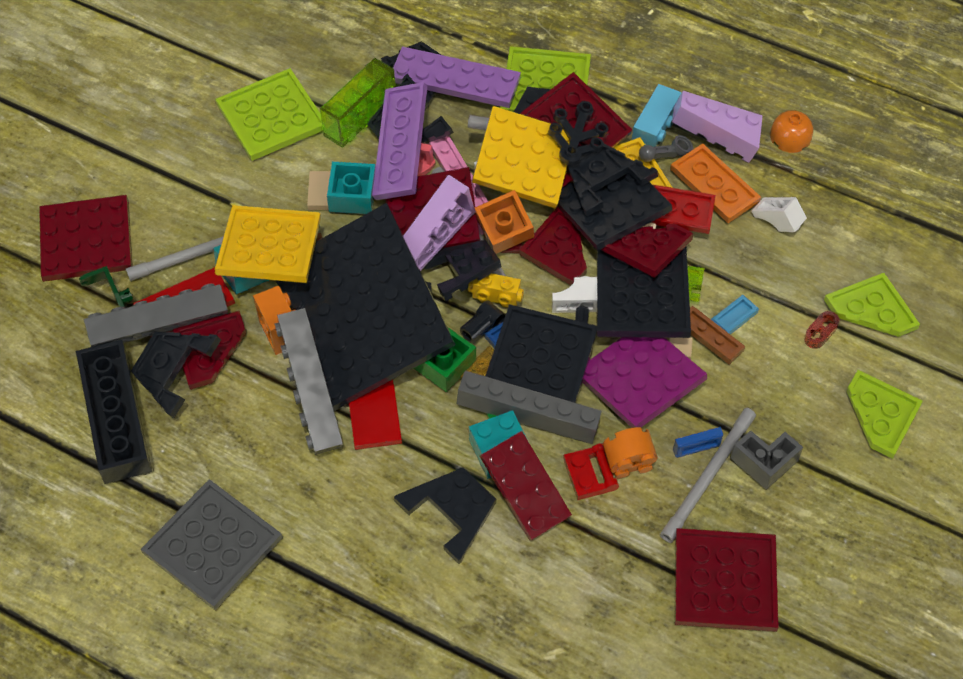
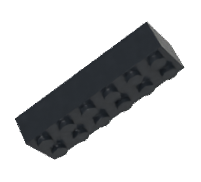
[76,340,152,484]

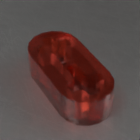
[804,311,840,349]

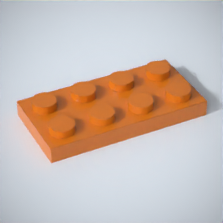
[670,144,761,223]

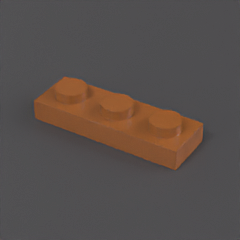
[690,306,745,365]

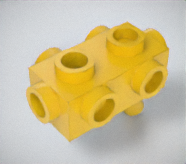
[468,273,524,308]

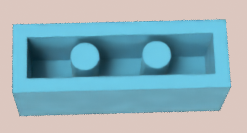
[632,84,682,147]

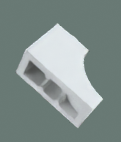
[752,197,807,232]
[552,276,597,313]

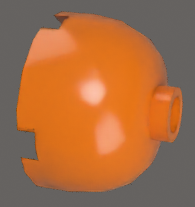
[770,110,813,153]

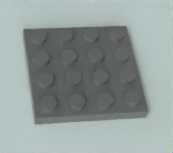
[141,479,283,610]

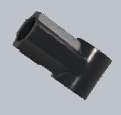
[460,300,506,344]

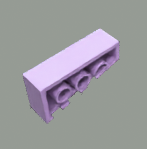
[672,91,763,163]
[404,175,475,271]

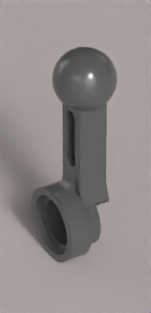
[639,135,693,162]

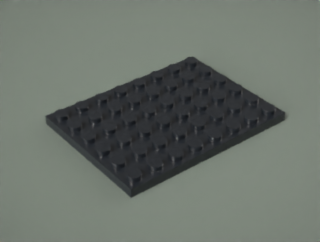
[276,203,456,411]

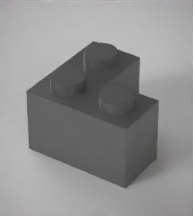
[731,431,803,490]

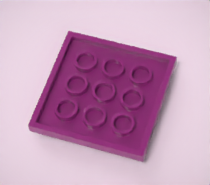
[582,337,707,428]

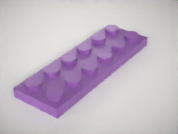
[390,47,521,108]
[372,82,427,200]

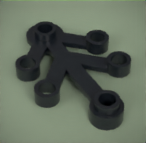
[548,101,608,165]

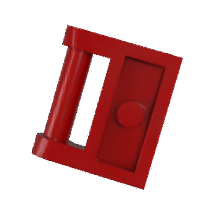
[563,443,619,500]

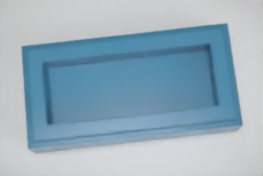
[711,295,759,335]

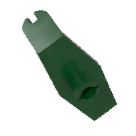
[79,266,134,308]

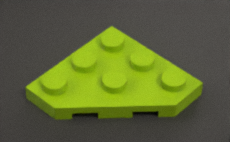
[824,273,920,337]
[846,370,923,459]

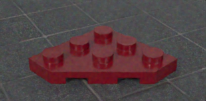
[519,207,587,285]
[600,224,693,277]
[173,311,246,390]

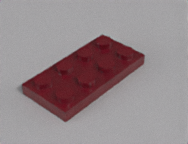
[479,431,572,541]

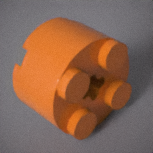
[603,427,658,479]

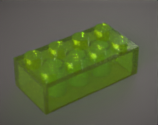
[320,58,395,148]

